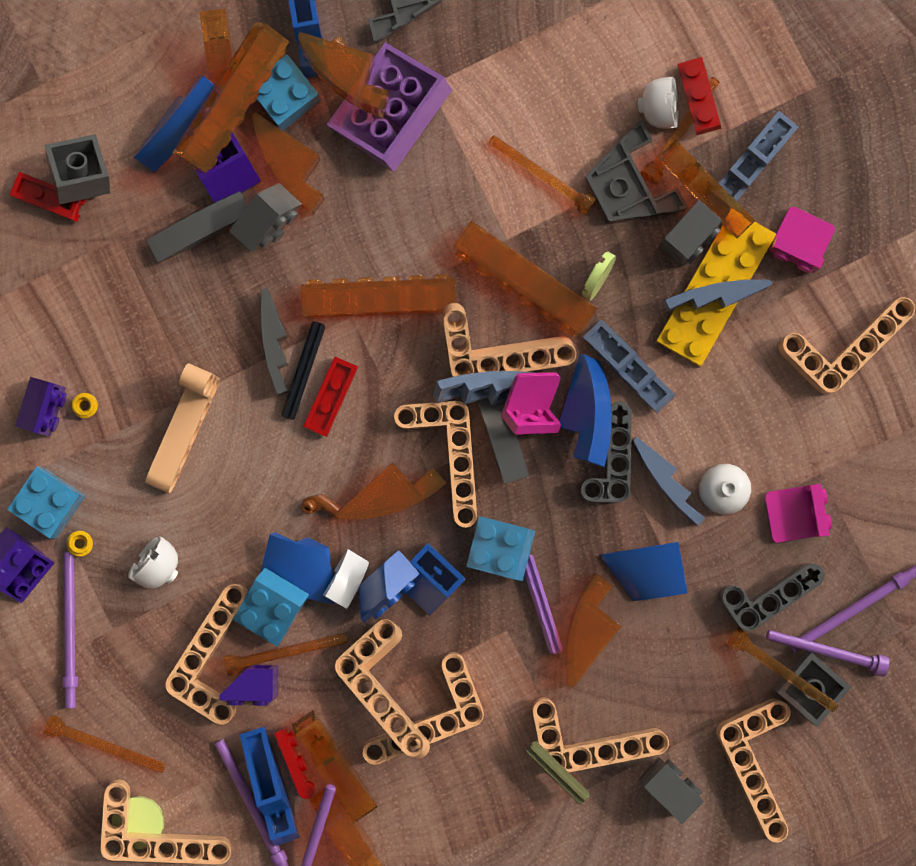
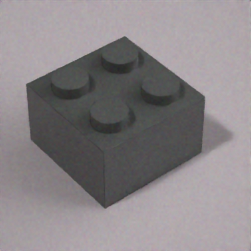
[44,134,110,204]
[229,183,302,252]
[659,200,723,267]
[772,650,851,727]
[638,757,704,824]

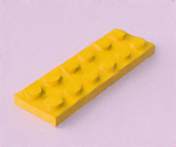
[656,209,776,367]

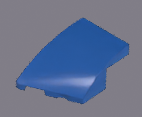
[260,532,336,604]
[601,542,688,601]

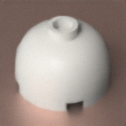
[638,77,679,129]
[699,464,751,515]
[128,536,178,589]

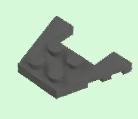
[368,0,442,44]
[585,120,688,223]

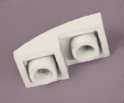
[323,549,369,609]

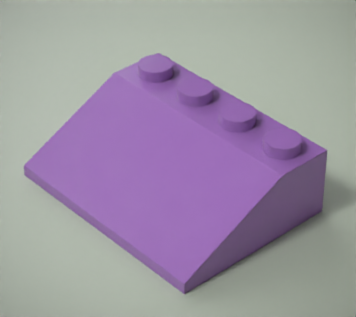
[327,43,452,172]

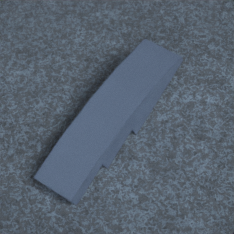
[710,111,799,210]
[663,280,773,312]
[583,319,675,414]
[433,371,533,405]
[631,437,705,526]

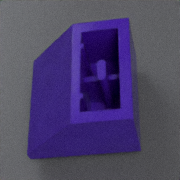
[187,132,261,203]
[15,377,67,436]
[0,527,54,603]
[219,665,278,706]

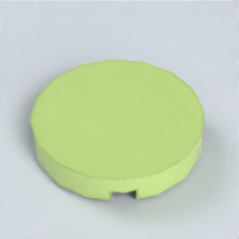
[582,252,616,301]
[112,796,164,849]

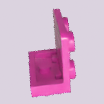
[768,207,835,273]
[501,373,561,435]
[765,484,832,543]

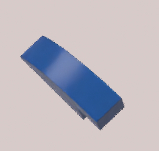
[289,0,329,78]
[133,76,224,173]
[559,353,612,467]
[240,727,300,846]

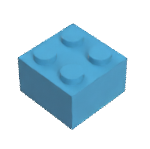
[247,54,321,132]
[7,466,86,539]
[466,516,535,581]
[233,568,309,647]

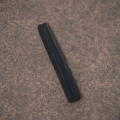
[281,321,325,420]

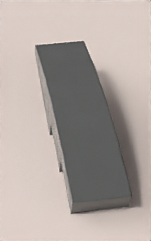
[146,191,247,264]
[261,288,289,396]
[477,397,529,484]

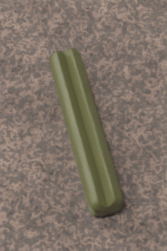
[526,741,590,805]

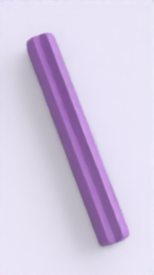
[524,554,563,654]

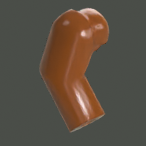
[301,494,341,517]

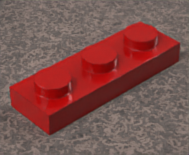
[677,57,722,136]
[303,356,359,437]

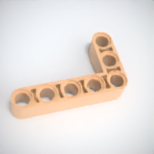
[778,297,915,395]
[442,303,576,377]
[145,363,220,493]
[394,401,477,528]
[166,584,248,725]
[335,619,430,759]
[363,652,484,765]
[532,697,669,772]
[716,698,791,843]
[101,779,232,864]

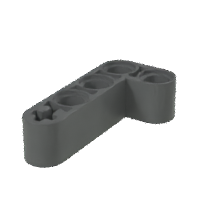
[579,401,632,503]
[719,563,825,631]

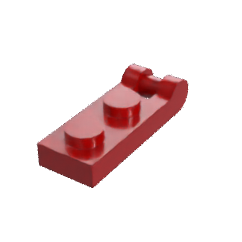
[9,172,87,223]
[274,727,316,799]

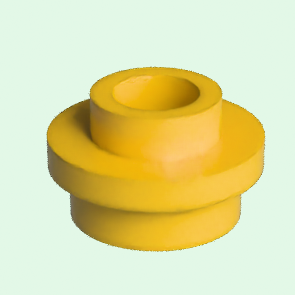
[72,393,98,419]
[67,531,93,557]

